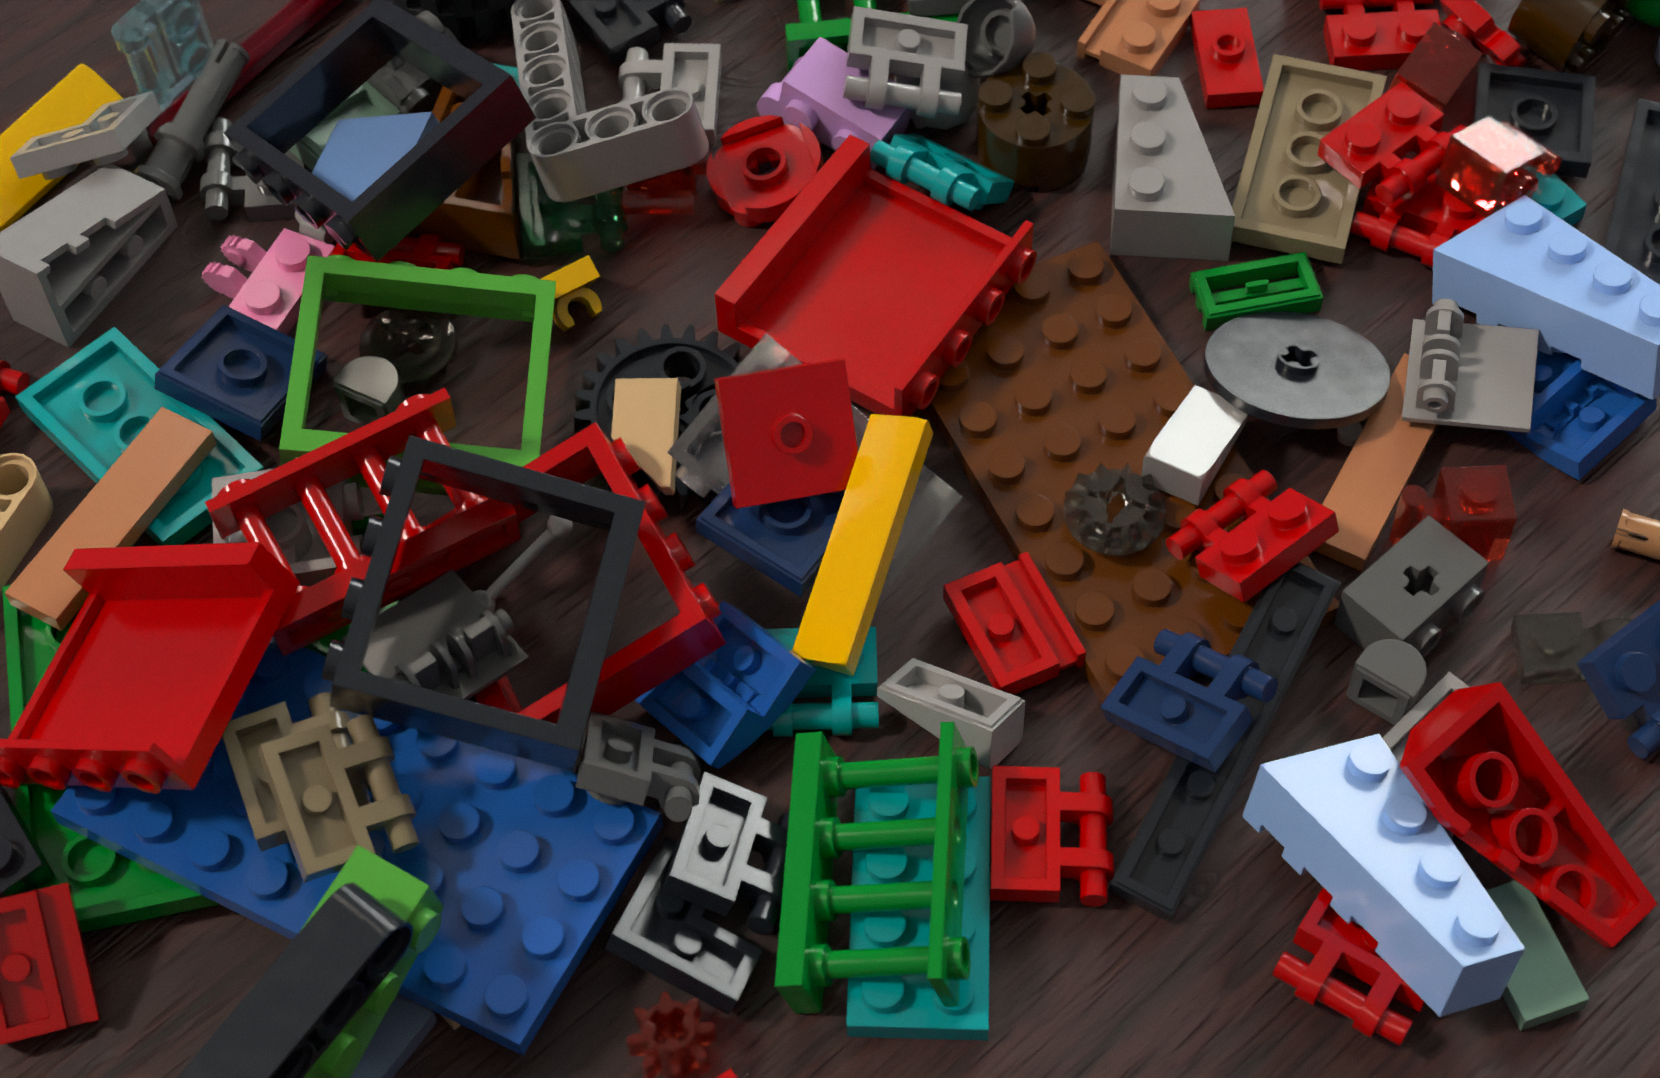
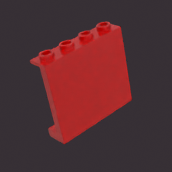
[714,134,1037,417]
[0,542,300,794]

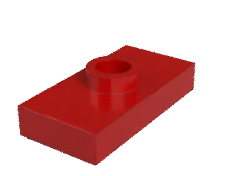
[1190,8,1264,108]

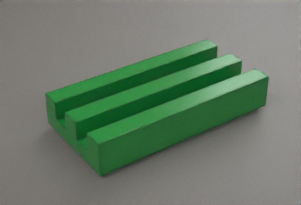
[1189,252,1323,332]

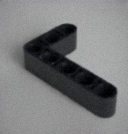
[177,882,414,1078]

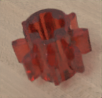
[626,991,717,1078]

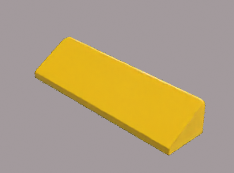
[0,63,123,232]
[792,414,933,676]

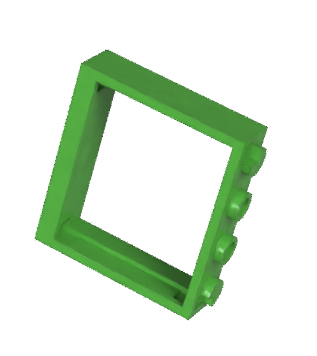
[279,255,556,496]

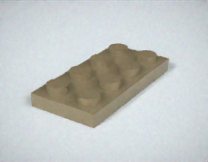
[1232,54,1387,264]

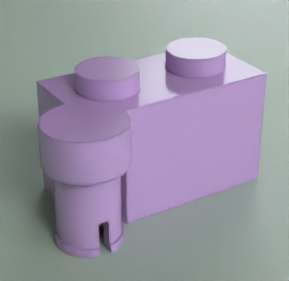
[757,37,913,170]

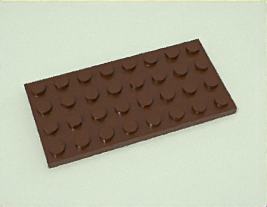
[926,240,1339,704]

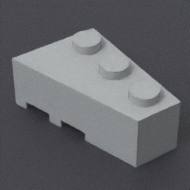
[1110,74,1235,261]
[0,163,178,348]

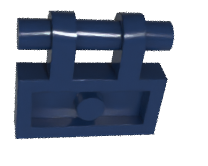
[1576,600,1660,759]
[1100,629,1278,773]

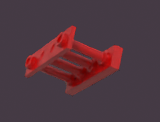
[205,387,521,657]

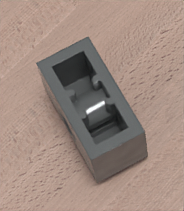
[1334,515,1489,658]

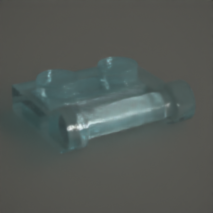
[111,0,214,111]

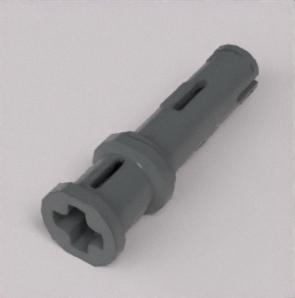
[133,39,250,203]

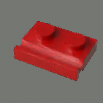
[943,552,1086,695]
[0,881,101,1045]

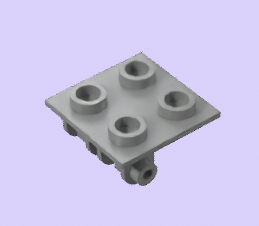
[1401,299,1539,433]

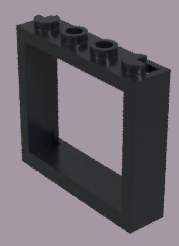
[224,0,537,262]
[321,435,646,771]

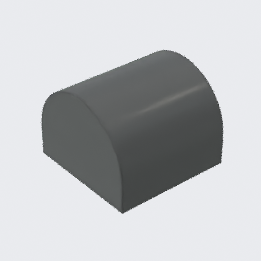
[333,356,405,426]
[1346,639,1427,725]

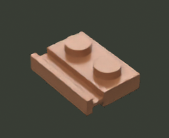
[1077,0,1200,76]

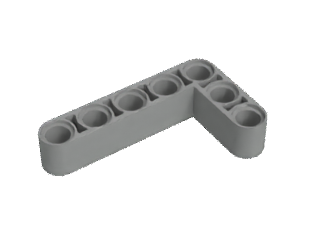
[511,0,709,202]

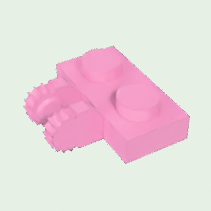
[202,228,335,335]

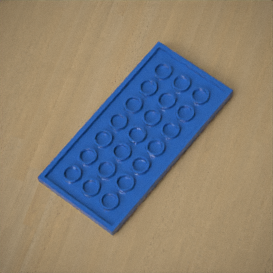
[51,637,663,1056]

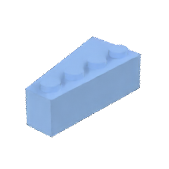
[1432,195,1660,400]
[1242,734,1525,1017]

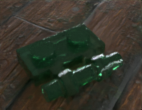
[516,152,628,259]

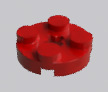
[706,115,825,227]

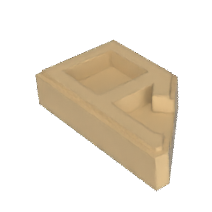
[611,378,681,495]

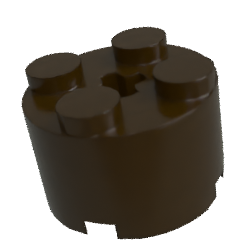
[1508,0,1634,74]
[976,52,1095,193]

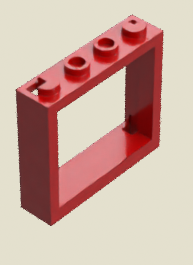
[427,422,726,729]

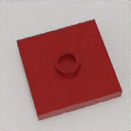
[714,358,858,509]

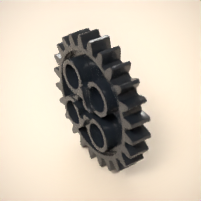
[573,324,757,510]

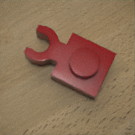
[1439,0,1527,67]

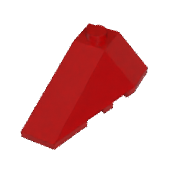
[1399,682,1658,947]

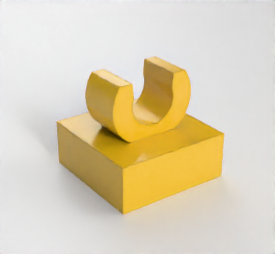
[540,255,602,332]

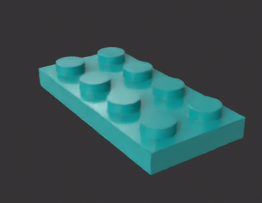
[15,327,264,546]
[846,776,991,1041]

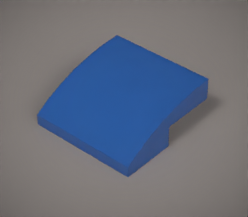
[1504,350,1657,480]
[635,601,816,769]

